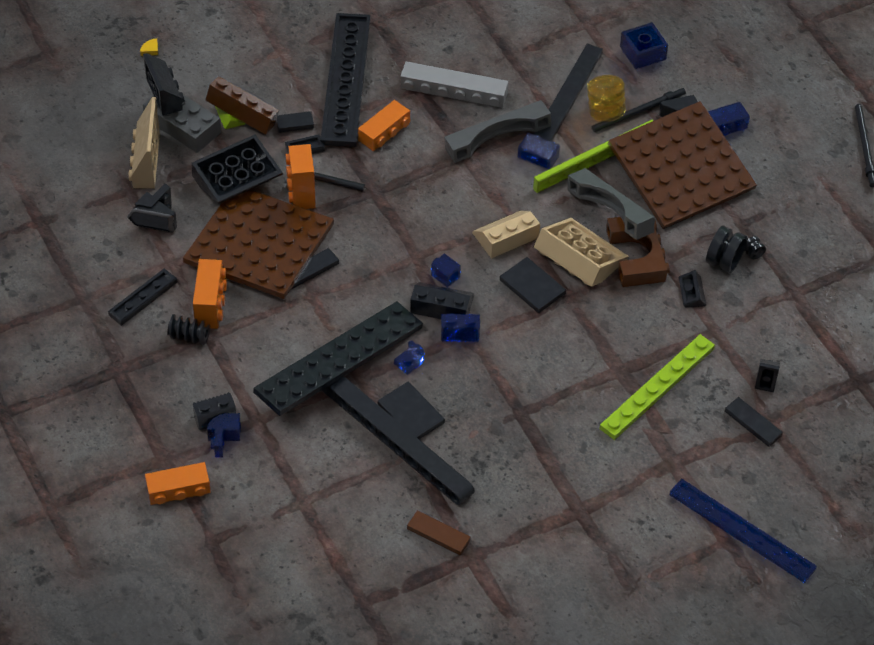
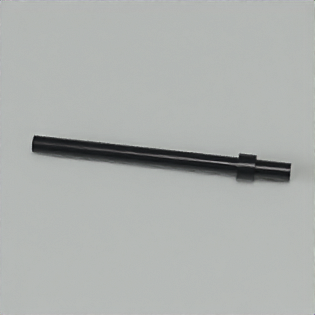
[592,88,686,132]
[855,104,874,187]

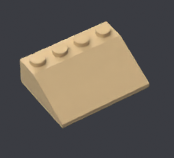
[129,97,160,188]
[534,218,629,286]

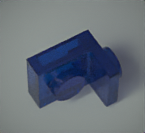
[394,340,424,375]

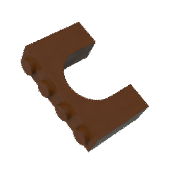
[606,213,670,287]

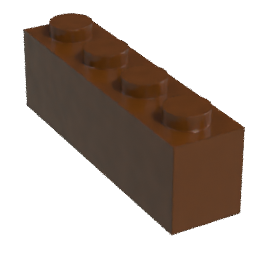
[205,76,279,135]

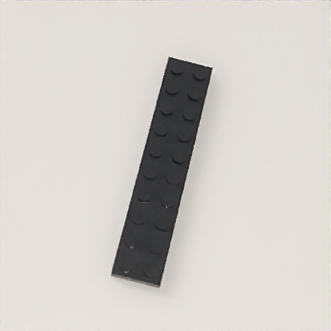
[320,13,371,147]
[253,301,423,416]

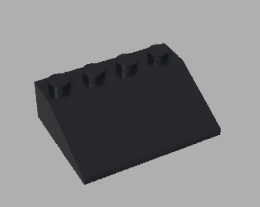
[191,134,283,204]

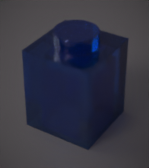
[431,253,461,288]

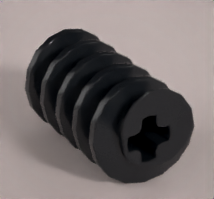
[167,314,210,345]

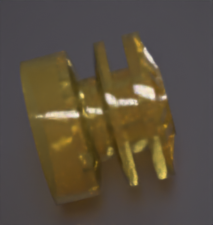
[587,75,626,121]

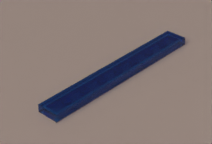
[669,478,817,583]

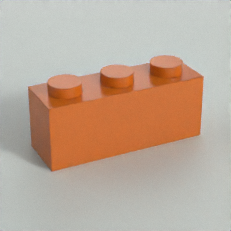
[358,100,410,151]
[145,462,211,505]

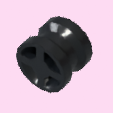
[745,236,766,260]

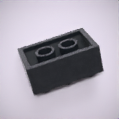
[143,53,185,116]
[410,282,474,324]

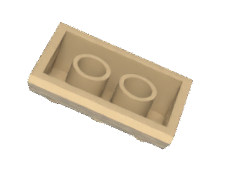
[473,211,540,258]

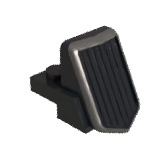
[127,183,177,232]

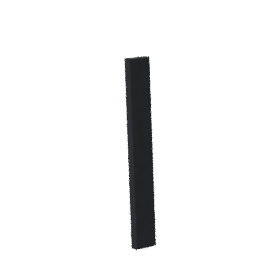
[533,43,603,146]

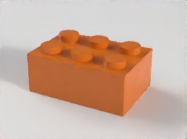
[285,144,316,209]
[193,259,227,329]

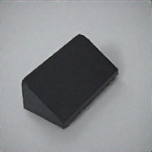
[679,270,706,308]

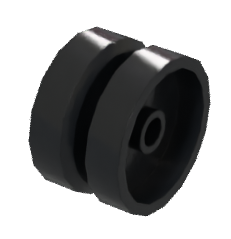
[706,225,748,273]

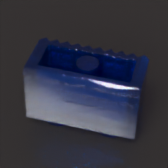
[517,133,560,169]
[441,314,480,342]

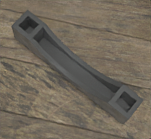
[444,100,551,163]
[568,168,655,240]

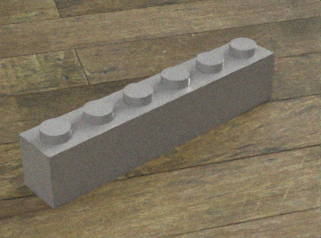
[400,62,508,108]

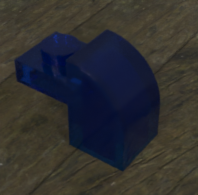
[207,413,241,457]

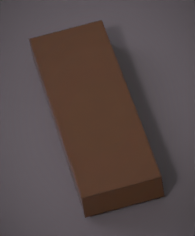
[407,510,471,556]

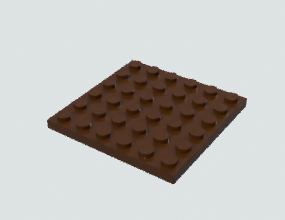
[608,101,757,229]
[183,190,334,299]

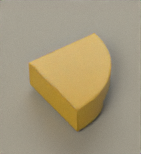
[140,38,158,56]

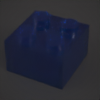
[620,22,668,69]

